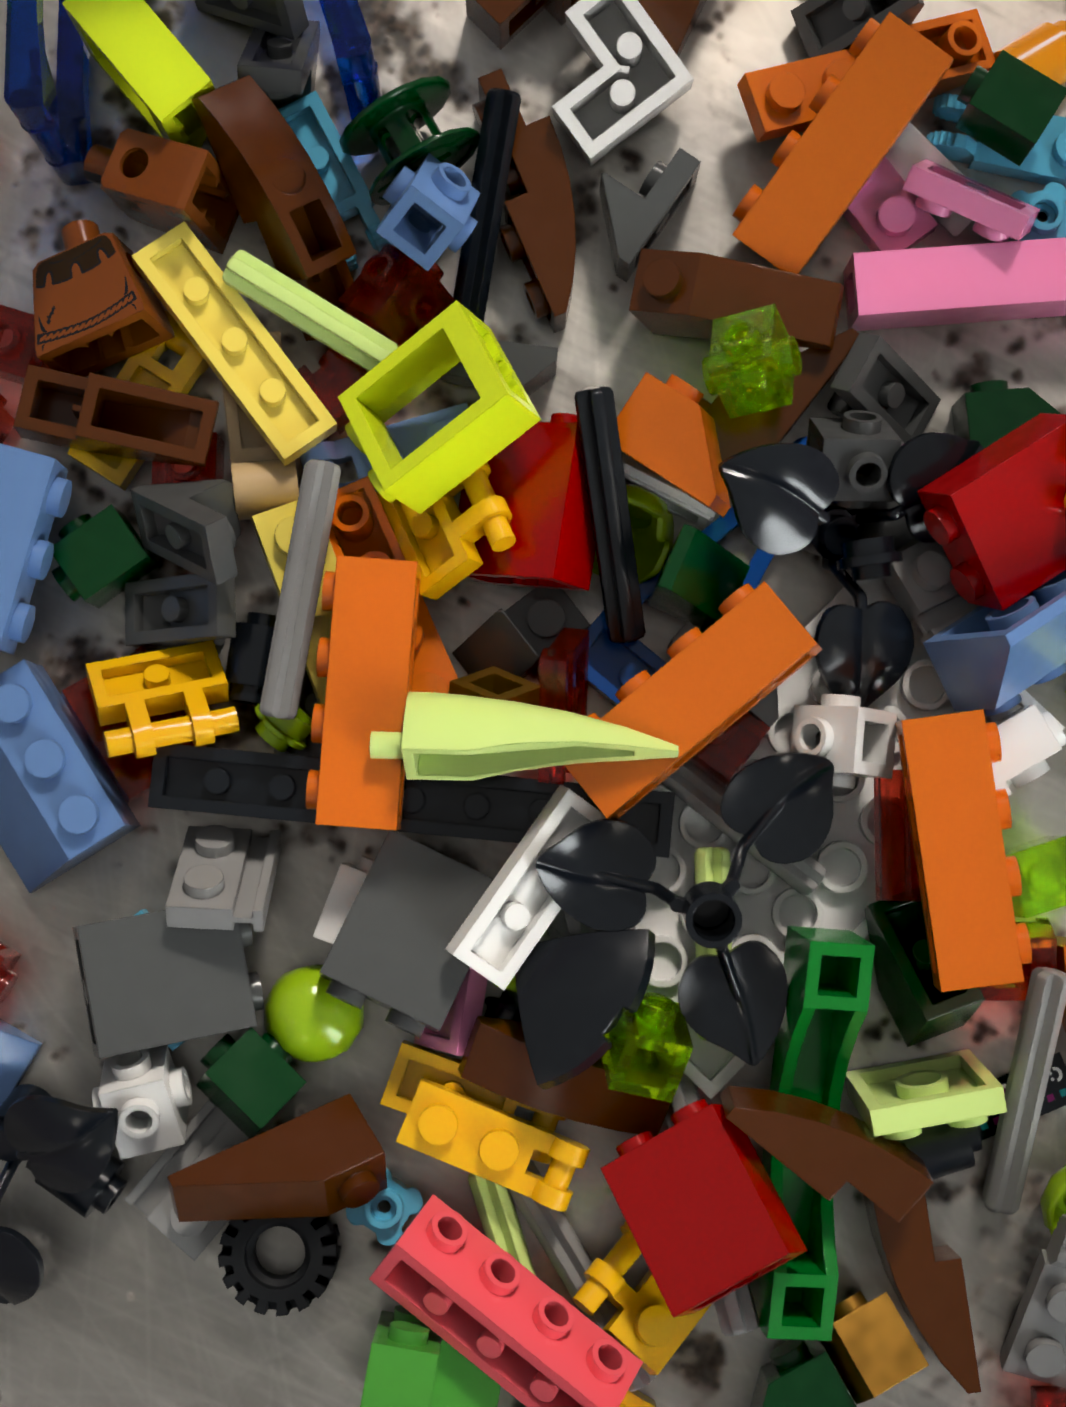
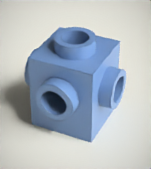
[375,153,481,271]

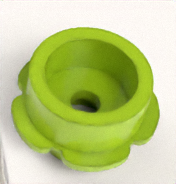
[255,704,312,752]

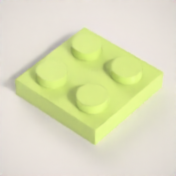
[845,1049,1007,1140]

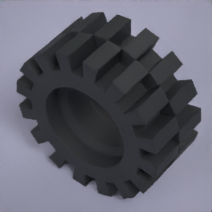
[218,1215,341,1316]

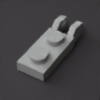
[1000,1214,1066,1388]

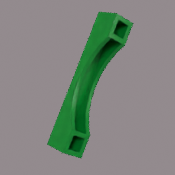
[749,926,875,1341]

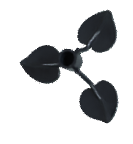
[718,432,984,708]
[536,752,834,1066]
[0,1084,118,1305]

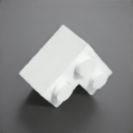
[552,0,694,166]

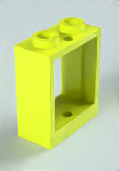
[62,0,215,148]
[338,300,542,514]

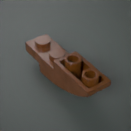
[472,69,576,333]
[192,75,367,341]

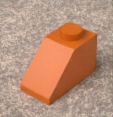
[617,372,731,518]

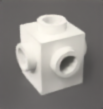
[789,694,897,789]
[92,1045,192,1160]

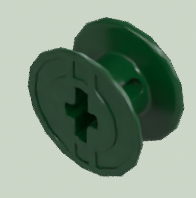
[339,76,480,206]

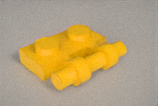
[376,462,516,600]
[86,640,240,759]
[572,1221,712,1375]

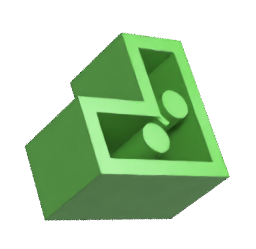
[360,1305,501,1407]

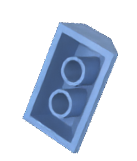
[0,443,72,655]
[923,570,1066,716]
[0,659,141,893]

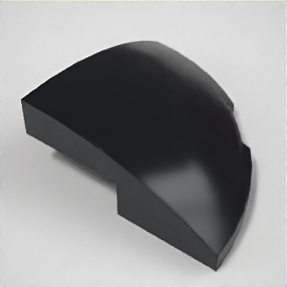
[515,929,655,1090]

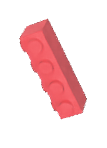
[369,1194,643,1407]

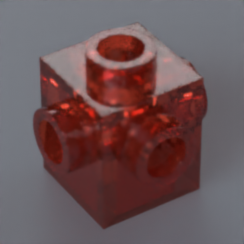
[338,244,455,346]

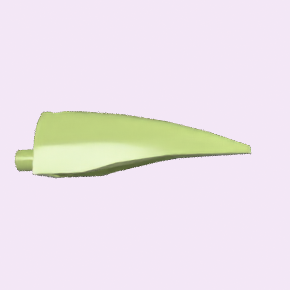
[370,691,679,781]

